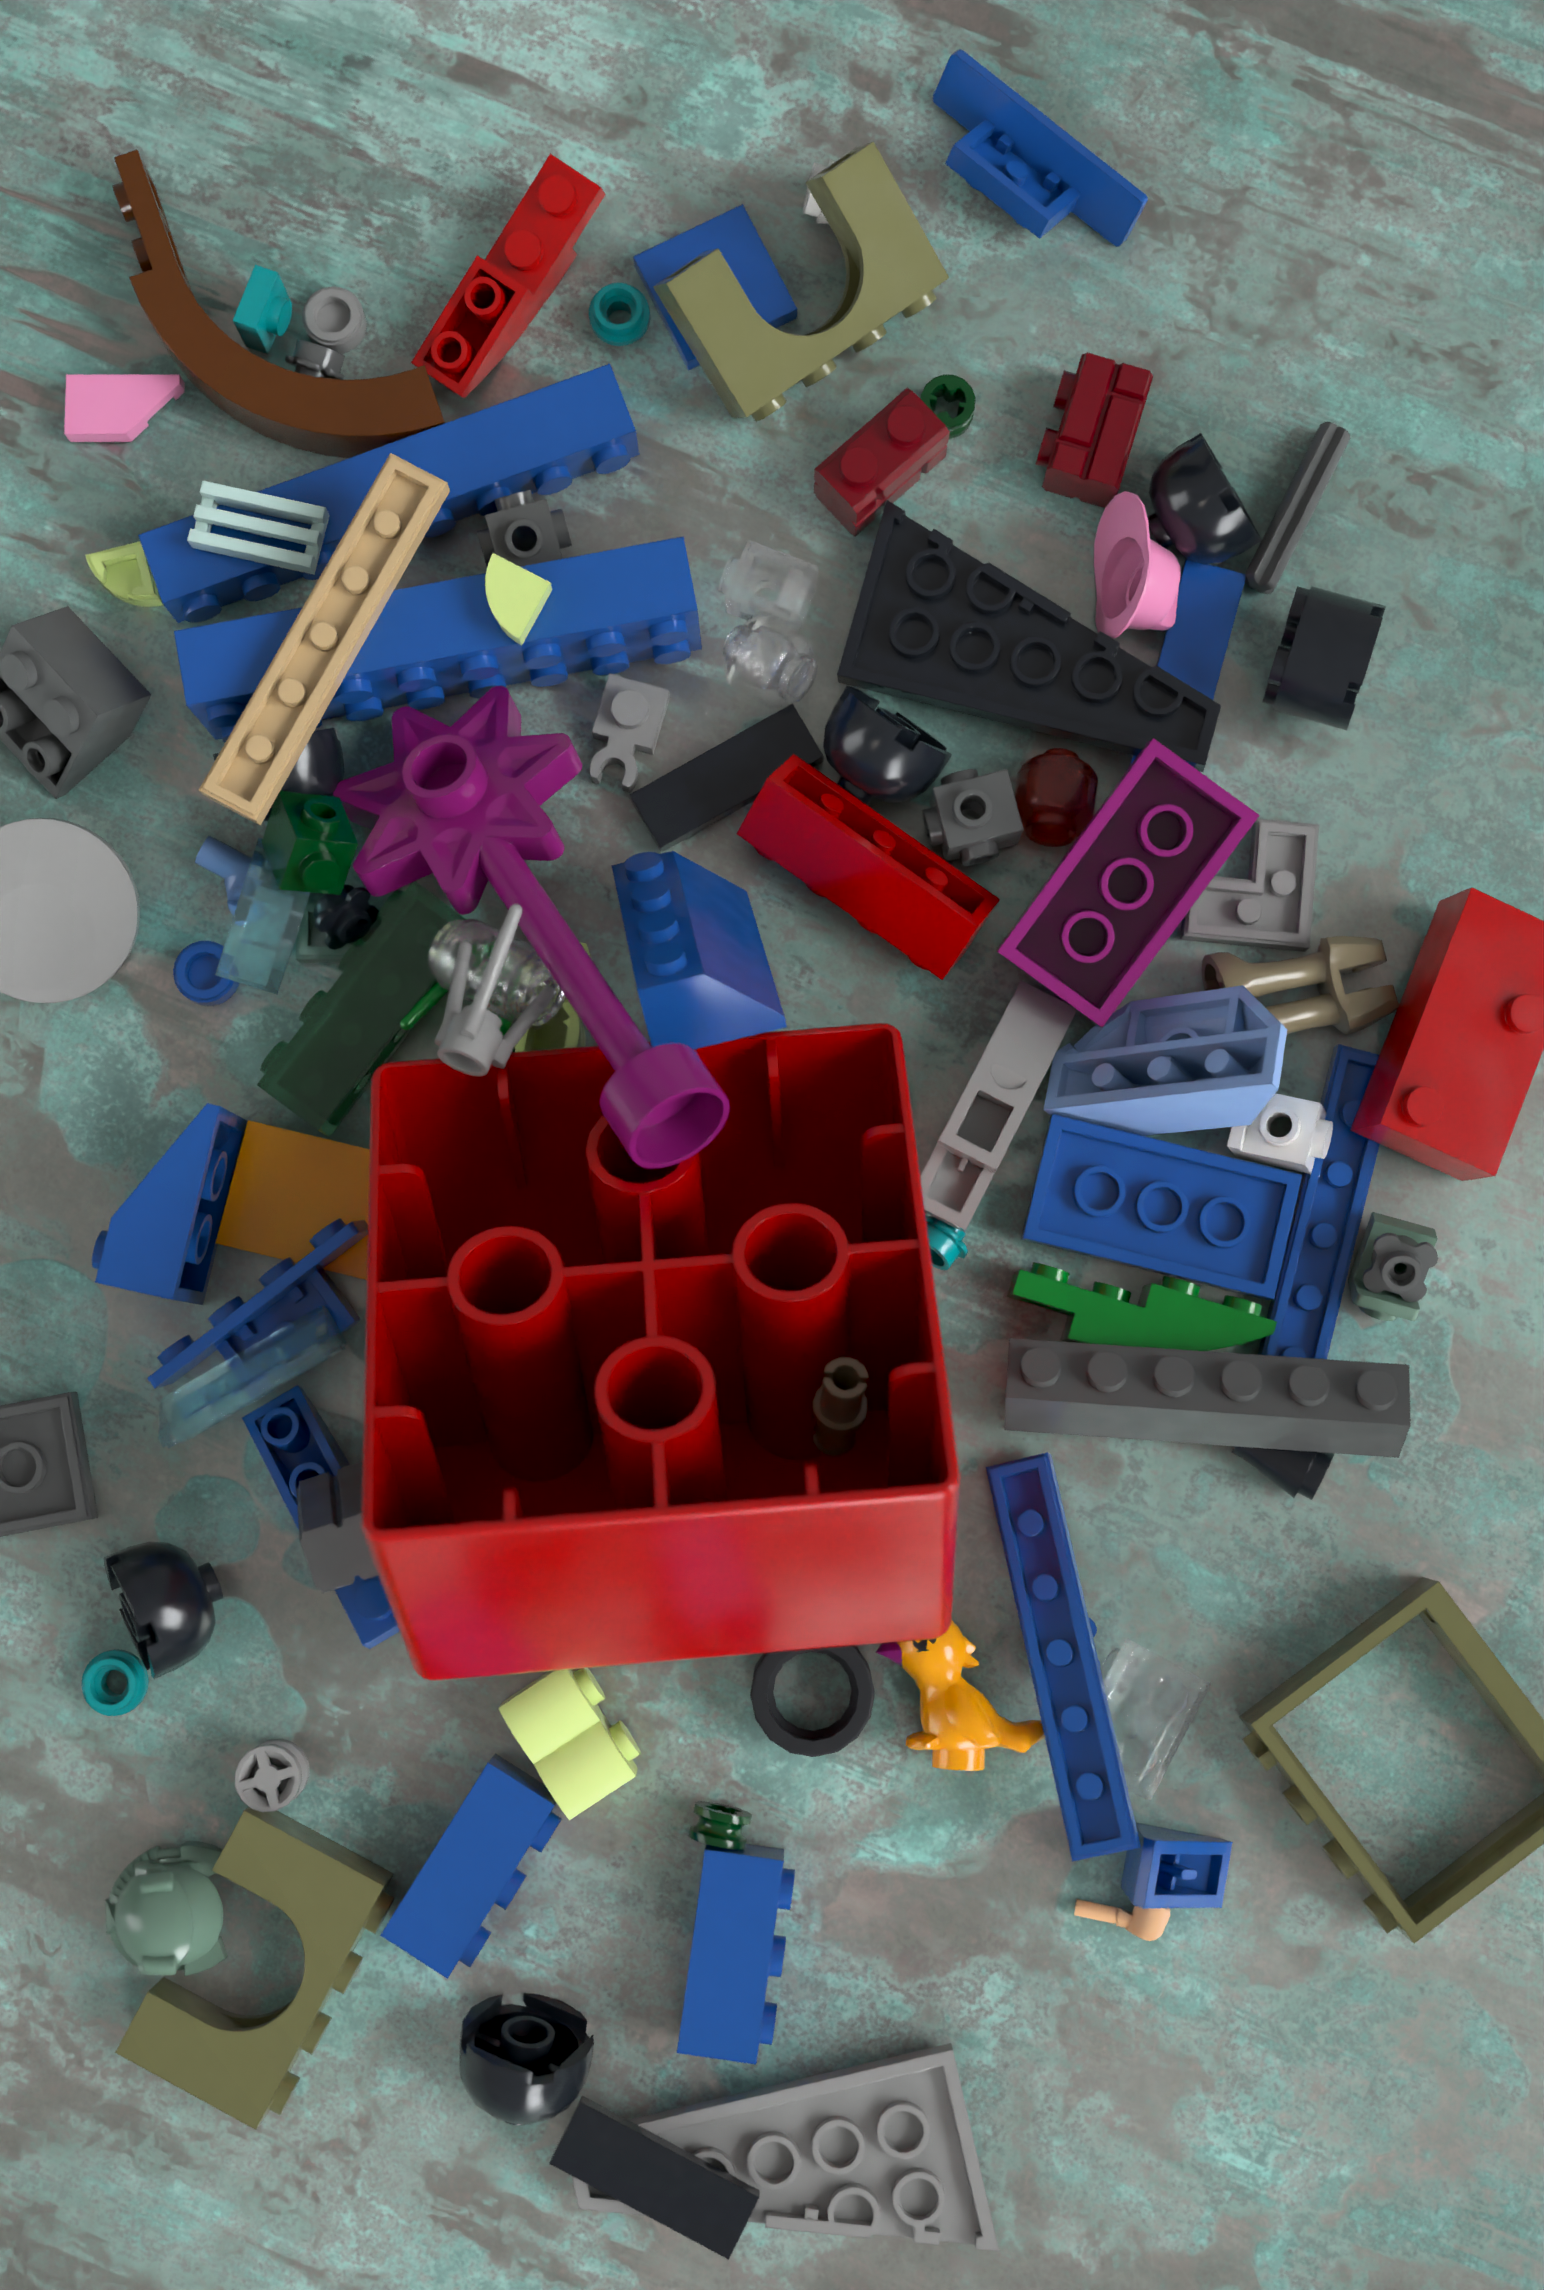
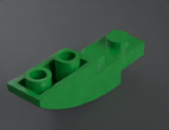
[1007,1262,1277,1351]

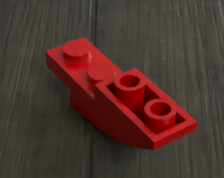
[411,154,606,399]

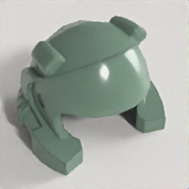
[105,1841,228,1976]

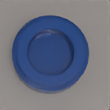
[173,941,241,1006]

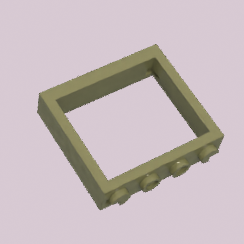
[1239,1577,1544,1943]

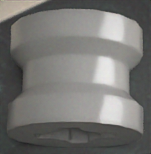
[235,1739,310,1812]

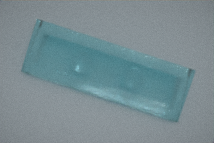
[158,1306,348,1448]

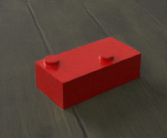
[1350,887,1544,1181]

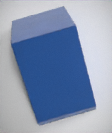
[1121,1823,1233,1909]

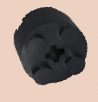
[1262,586,1386,730]

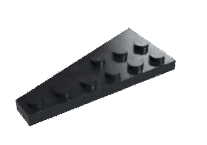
[837,500,1221,772]

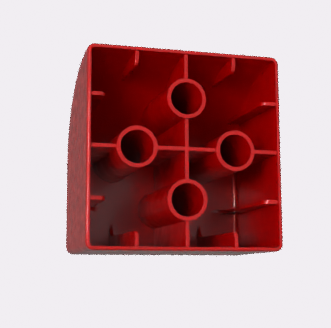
[362,1023,960,1681]

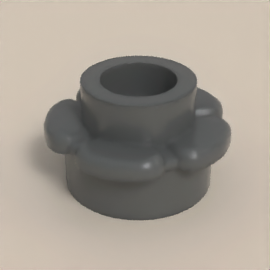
[285,339,345,380]

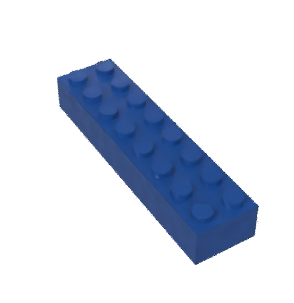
[174,536,702,743]

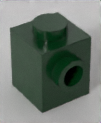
[262,791,358,895]

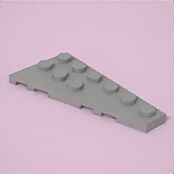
[572,2043,999,2251]

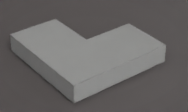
[1180,819,1319,952]

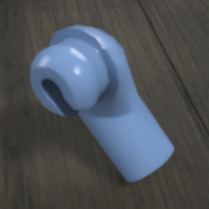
[195,836,269,920]

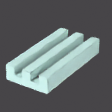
[187,481,330,575]

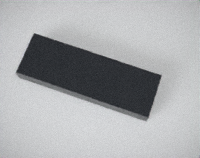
[630,703,824,853]
[549,2096,760,2260]

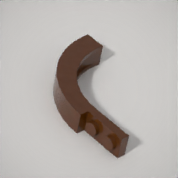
[112,149,445,458]

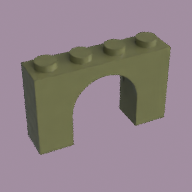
[653,141,949,422]
[115,1807,395,2130]

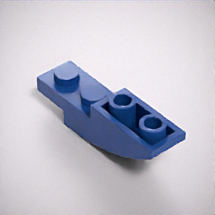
[242,1385,400,1649]

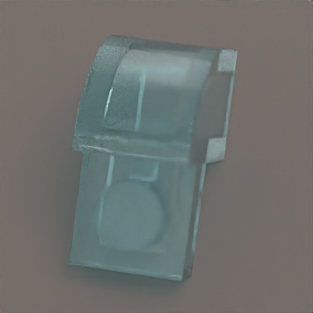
[215,838,310,994]

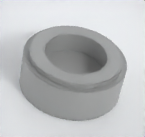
[302,287,367,354]

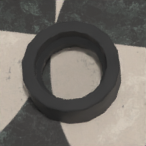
[750,1645,875,1757]

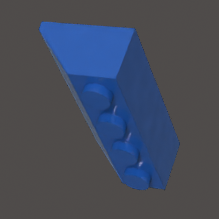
[611,851,787,1050]

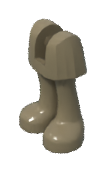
[1202,936,1399,1035]

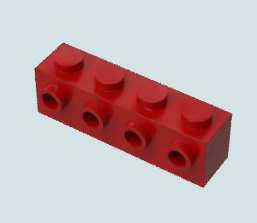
[736,754,1000,980]

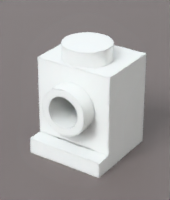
[1227,1093,1333,1174]

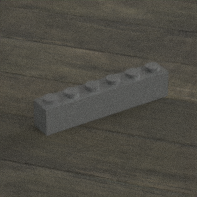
[1004,1338,1411,1458]

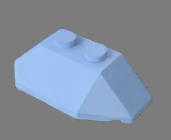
[1043,985,1287,1136]

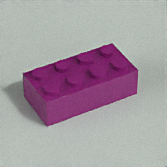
[997,738,1260,1027]

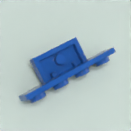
[933,49,1148,247]
[147,1218,368,1399]

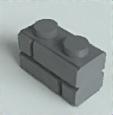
[296,1461,379,1593]

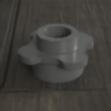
[1362,1233,1438,1302]

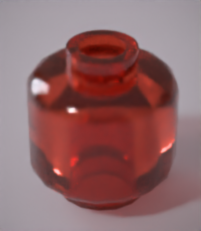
[1014,748,1098,847]

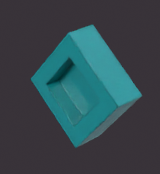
[232,265,292,354]

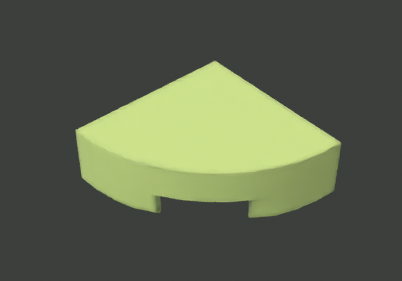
[85,541,163,607]
[485,553,552,646]

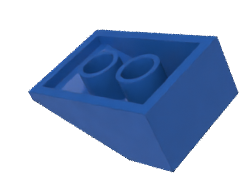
[92,1103,248,1305]

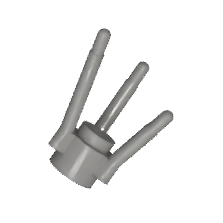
[434,904,555,1076]

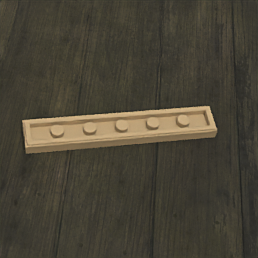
[199,453,450,826]

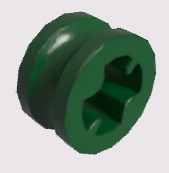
[920,374,976,439]
[688,1801,752,1850]

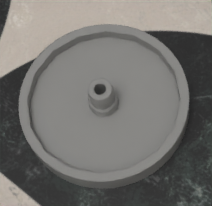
[0,818,140,1003]

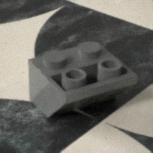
[0,606,152,799]

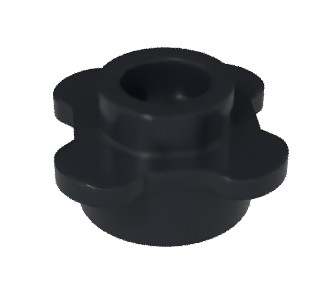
[314,884,380,950]

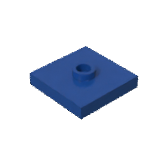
[633,204,797,371]

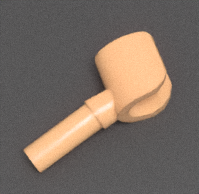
[1074,1899,1171,1941]

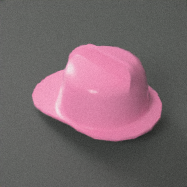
[1094,491,1180,639]

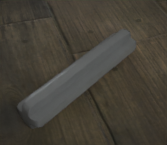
[1245,422,1350,594]

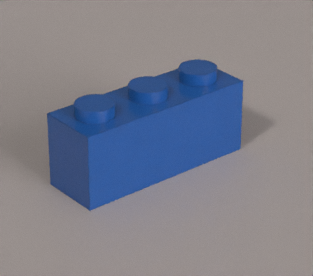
[380,1753,562,1979]
[677,1844,795,2065]

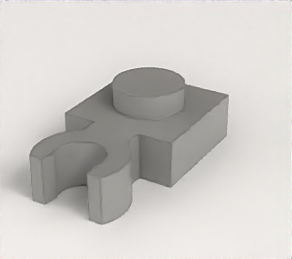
[589,673,670,793]

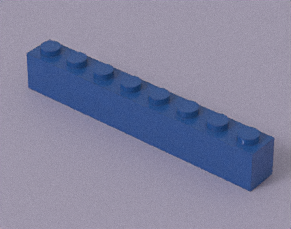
[138,364,640,623]

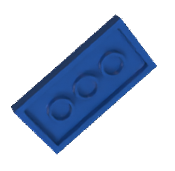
[1021,1114,1302,1300]

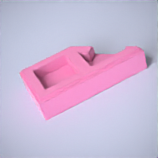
[64,374,185,442]

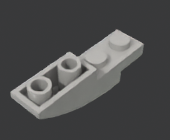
[920,981,1077,1232]

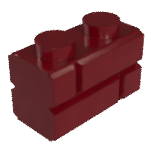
[1035,352,1154,508]
[814,387,950,537]

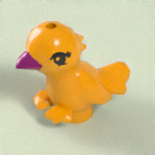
[875,1620,1045,1771]

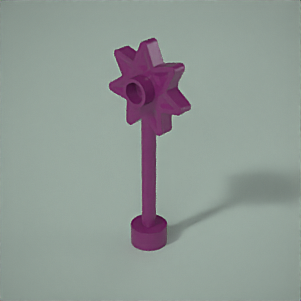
[333,686,729,1168]

